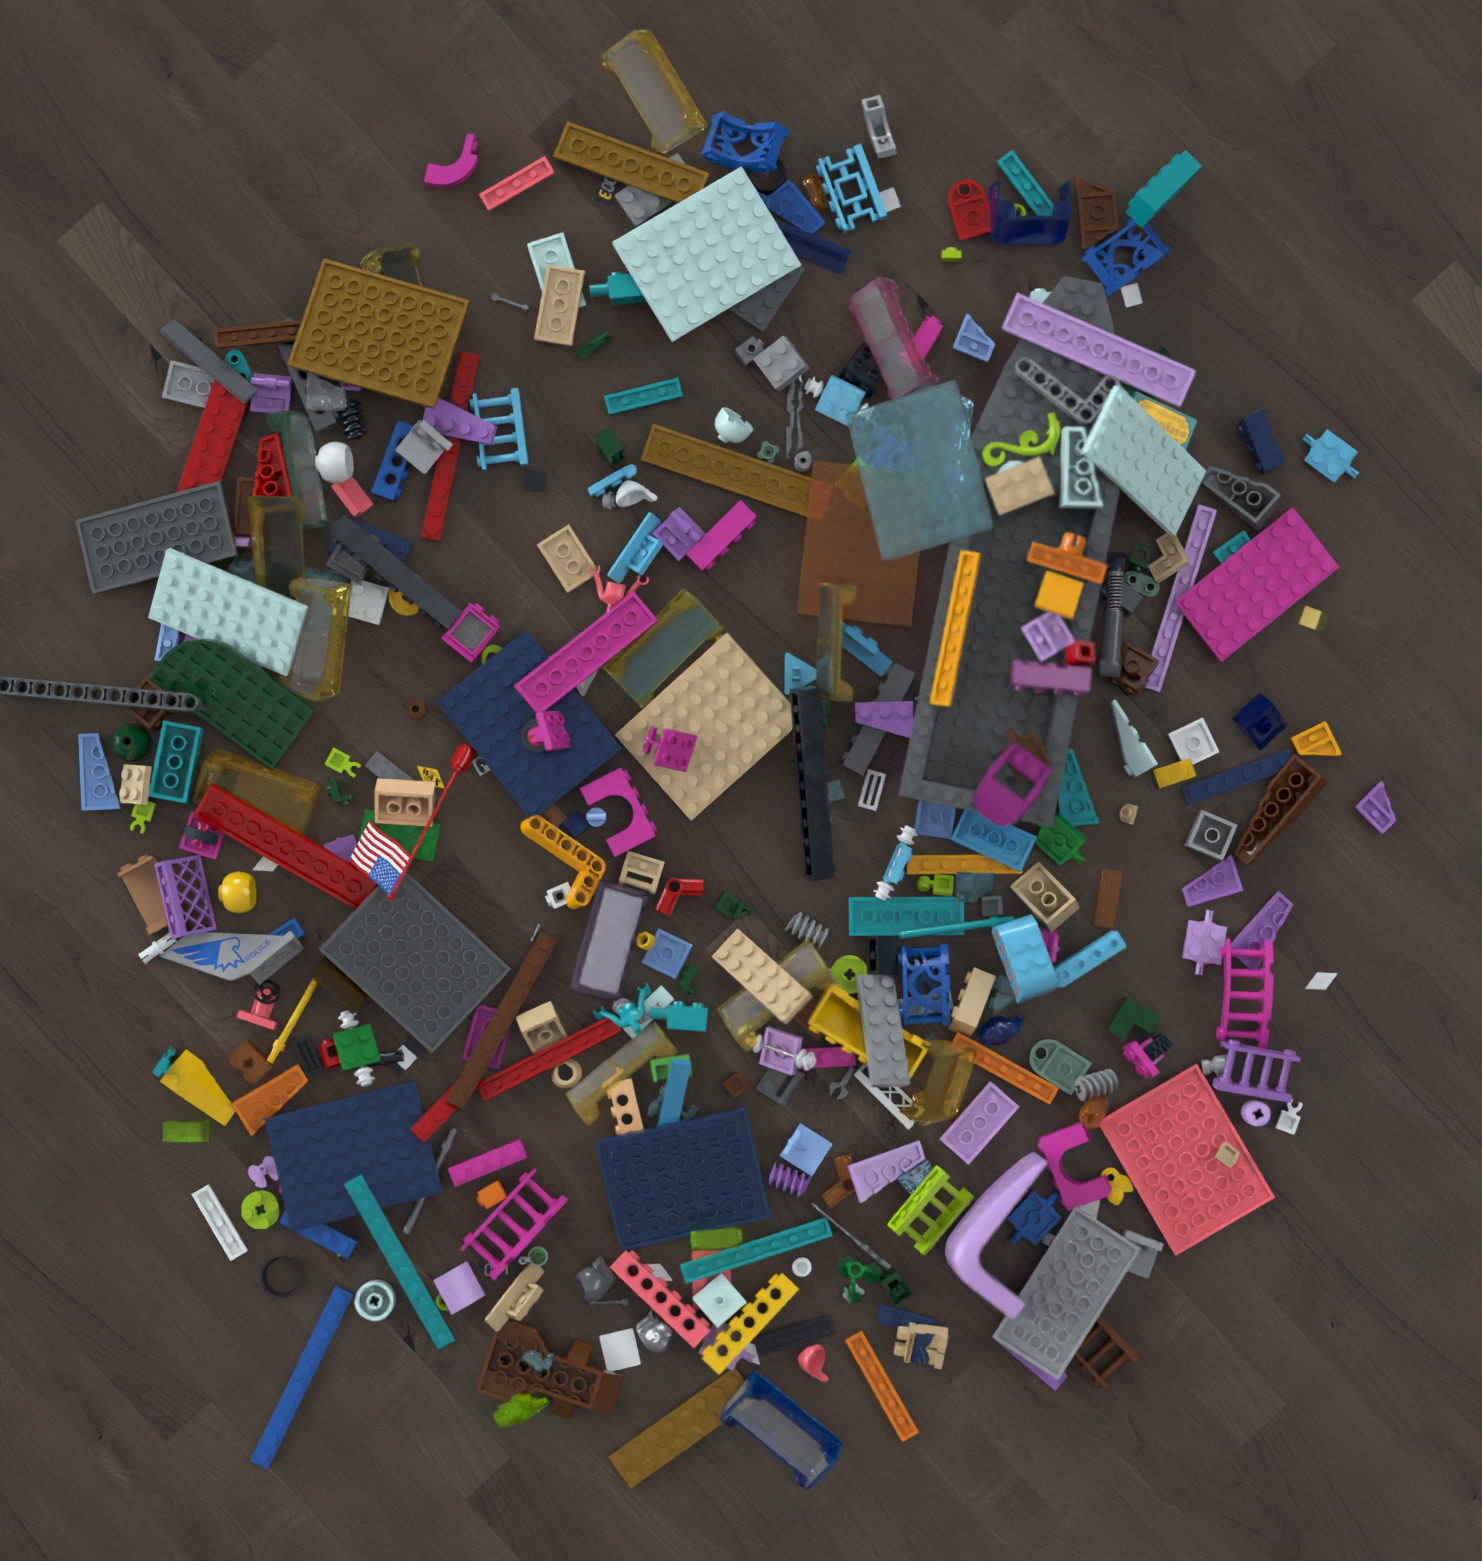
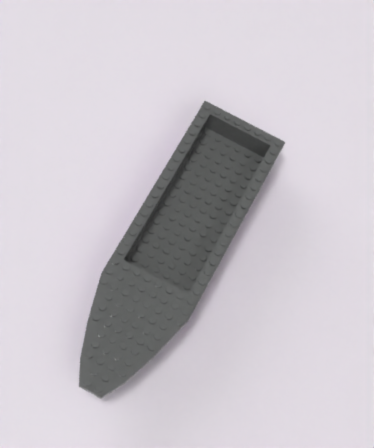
[899,276,1121,827]

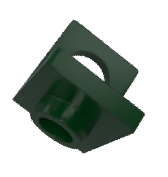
[1127,543,1153,572]

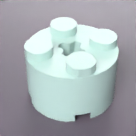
[355,1279,396,1321]

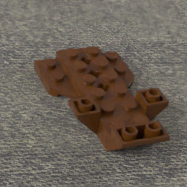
[476,1319,624,1420]

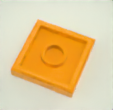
[1035,571,1084,620]

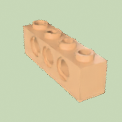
[606,1078,644,1135]

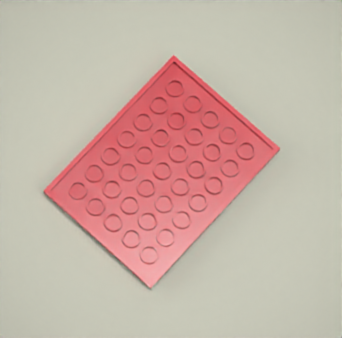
[1097,1064,1275,1256]

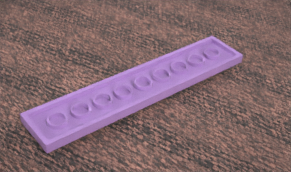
[1001,293,1196,407]

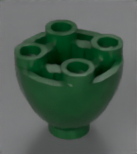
[112,724,151,762]

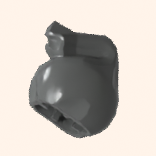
[576,1256,616,1302]

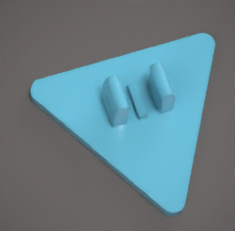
[784,653,822,695]

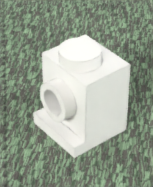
[545,882,571,909]

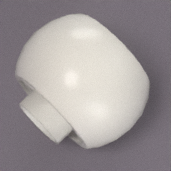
[315,442,354,483]

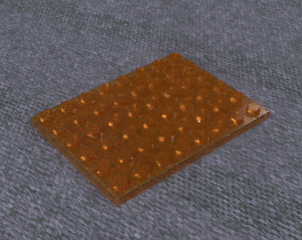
[797,460,929,626]

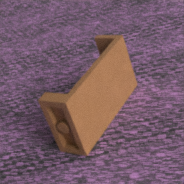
[117,854,184,935]

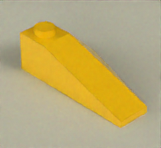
[160,1049,236,1126]

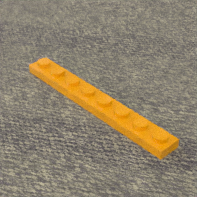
[930,550,981,707]

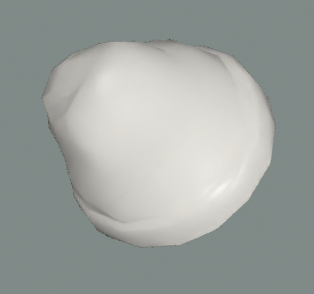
[616,480,658,507]

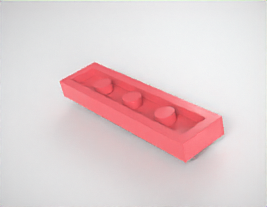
[479,156,555,212]

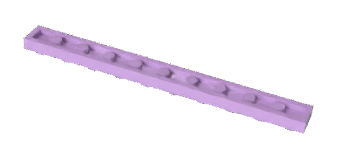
[1145,504,1217,692]

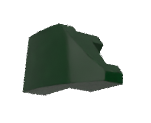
[714,891,756,918]

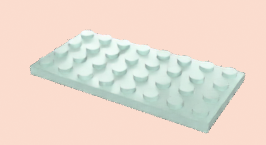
[1082,386,1206,536]
[148,548,308,676]

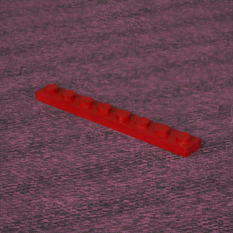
[477,1014,623,1102]

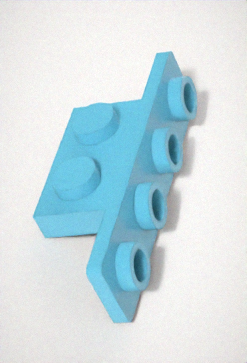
[607,512,663,583]

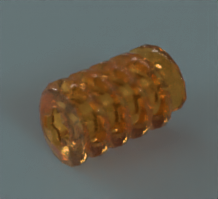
[1079,1094,1109,1129]

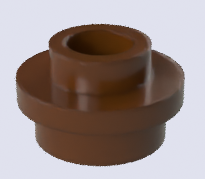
[406,700,426,719]

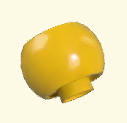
[218,872,256,913]

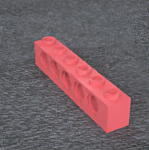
[610,1250,711,1348]

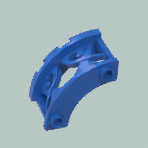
[700,111,789,174]
[1081,218,1171,296]
[898,944,950,1026]

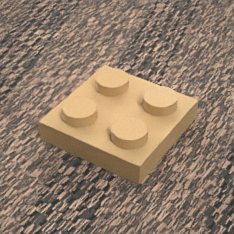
[119,764,152,805]

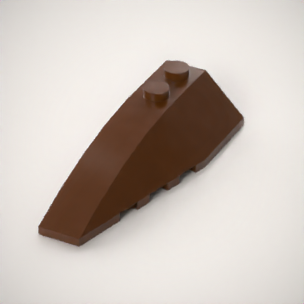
[1234,754,1328,866]

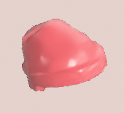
[798,1344,829,1383]

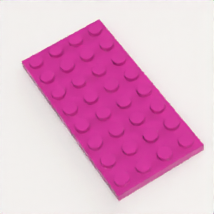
[1173,507,1339,662]

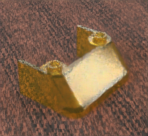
[899,1039,977,1126]

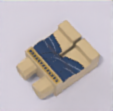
[894,1322,948,1369]

